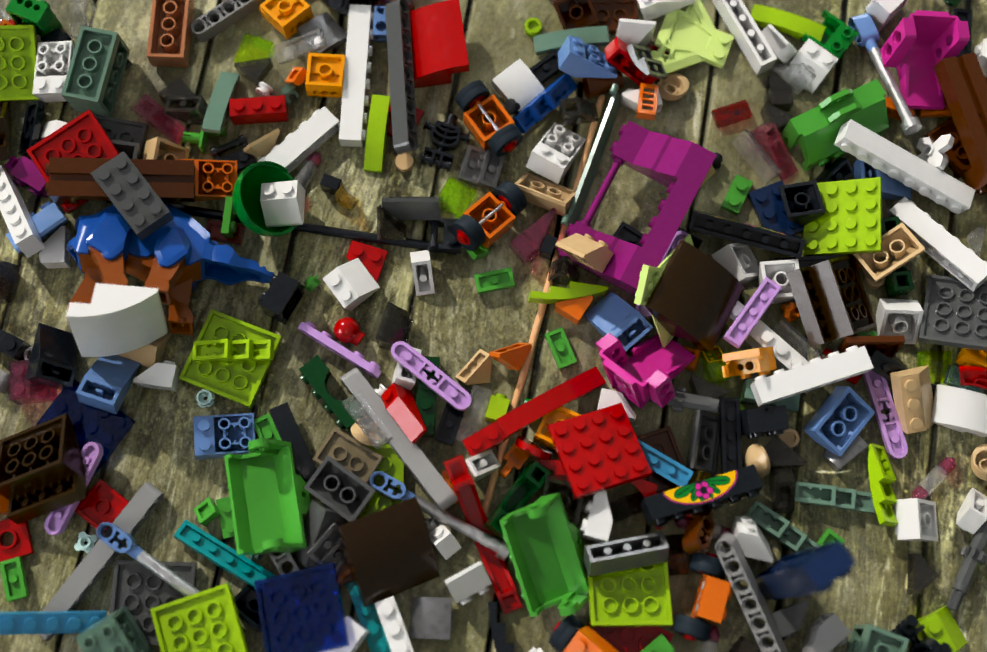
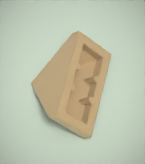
[243,128,280,158]
[455,349,492,385]

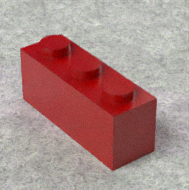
[229,95,289,125]

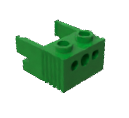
[5,0,62,37]
[802,10,859,65]

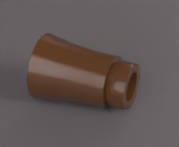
[582,72,624,100]

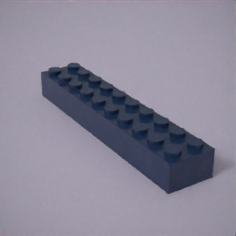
[755,540,856,601]

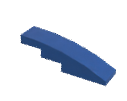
[512,73,578,134]

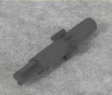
[648,387,720,413]
[945,520,987,612]

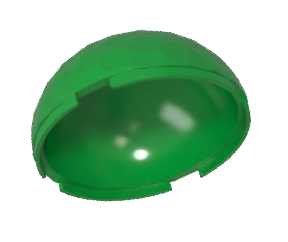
[232,161,297,237]

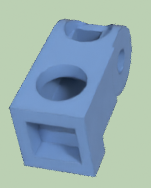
[373,6,387,42]

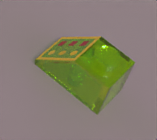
[700,346,731,386]

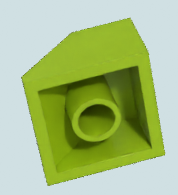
[916,605,967,652]

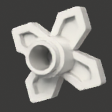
[917,134,955,170]

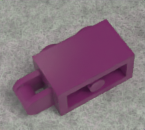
[4,155,48,198]

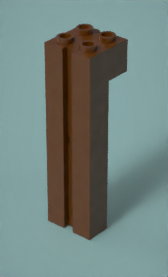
[933,52,987,196]
[45,157,195,204]

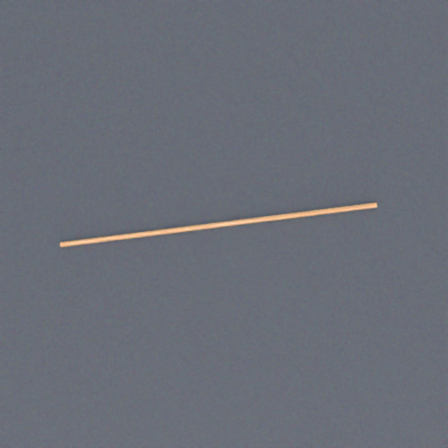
[482,95,606,518]

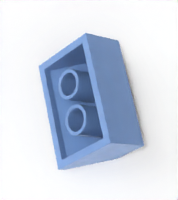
[6,201,70,253]
[802,386,875,457]

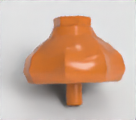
[781,301,800,323]

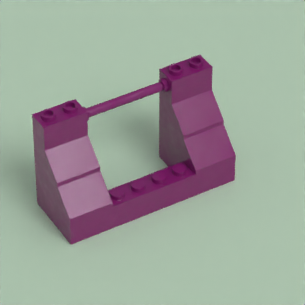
[557,120,717,296]

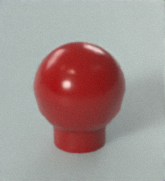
[334,317,366,347]

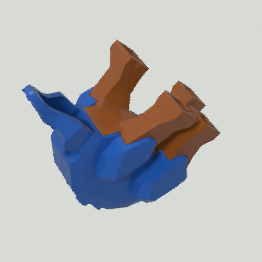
[67,203,275,336]

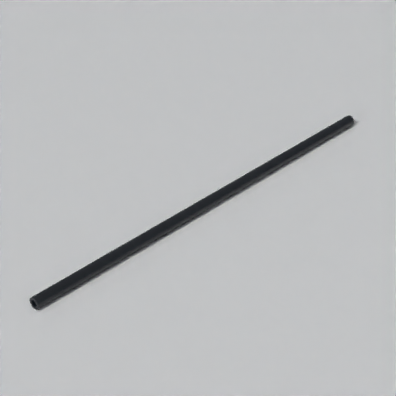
[106,201,457,255]

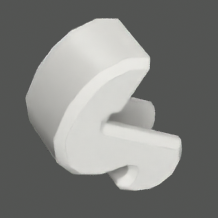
[761,24,797,64]

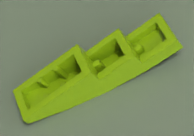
[750,4,826,42]
[363,94,391,173]
[527,281,608,304]
[192,339,274,362]
[868,443,898,527]

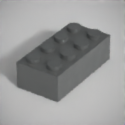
[90,151,174,241]

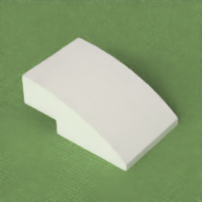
[492,58,545,115]
[931,384,987,437]

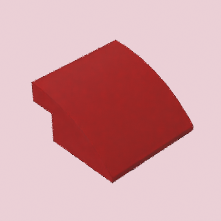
[410,0,469,88]

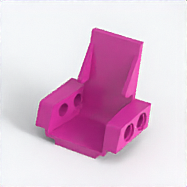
[880,10,970,110]
[595,333,696,409]

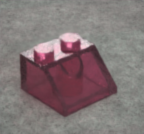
[10,360,57,405]

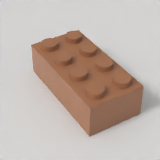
[147,0,195,67]

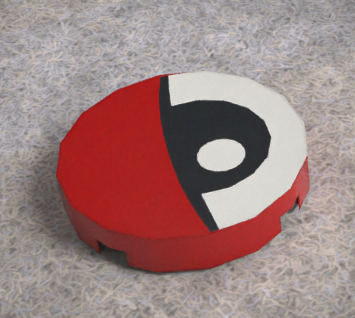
[514,436,552,460]

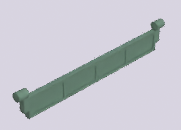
[561,83,621,226]

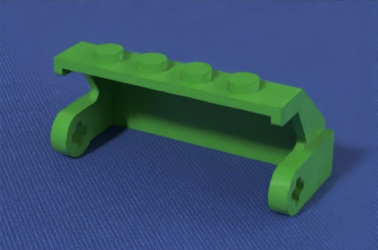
[781,79,889,172]
[224,438,311,556]
[499,493,589,617]

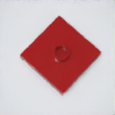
[75,479,129,533]

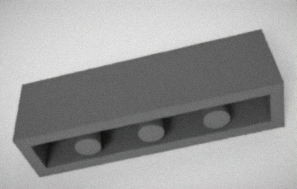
[583,531,670,577]

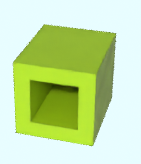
[485,393,510,422]

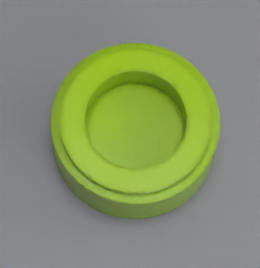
[524,18,542,37]

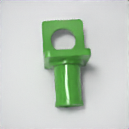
[182,127,227,154]

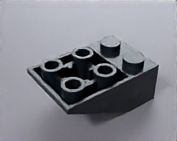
[25,323,77,390]

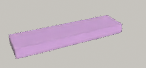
[723,276,782,349]

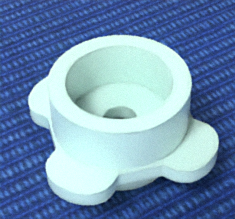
[74,531,98,554]

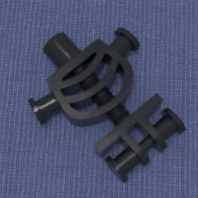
[420,113,470,172]
[891,615,952,652]

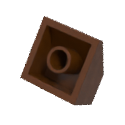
[552,0,599,30]

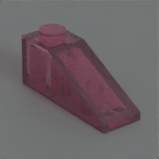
[131,94,189,144]
[749,123,798,181]
[510,208,556,264]

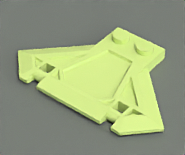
[651,0,735,75]
[634,234,694,348]

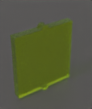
[233,33,273,71]
[438,177,477,218]
[916,351,954,383]

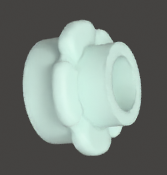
[196,389,215,408]

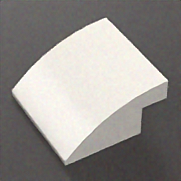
[66,283,168,357]

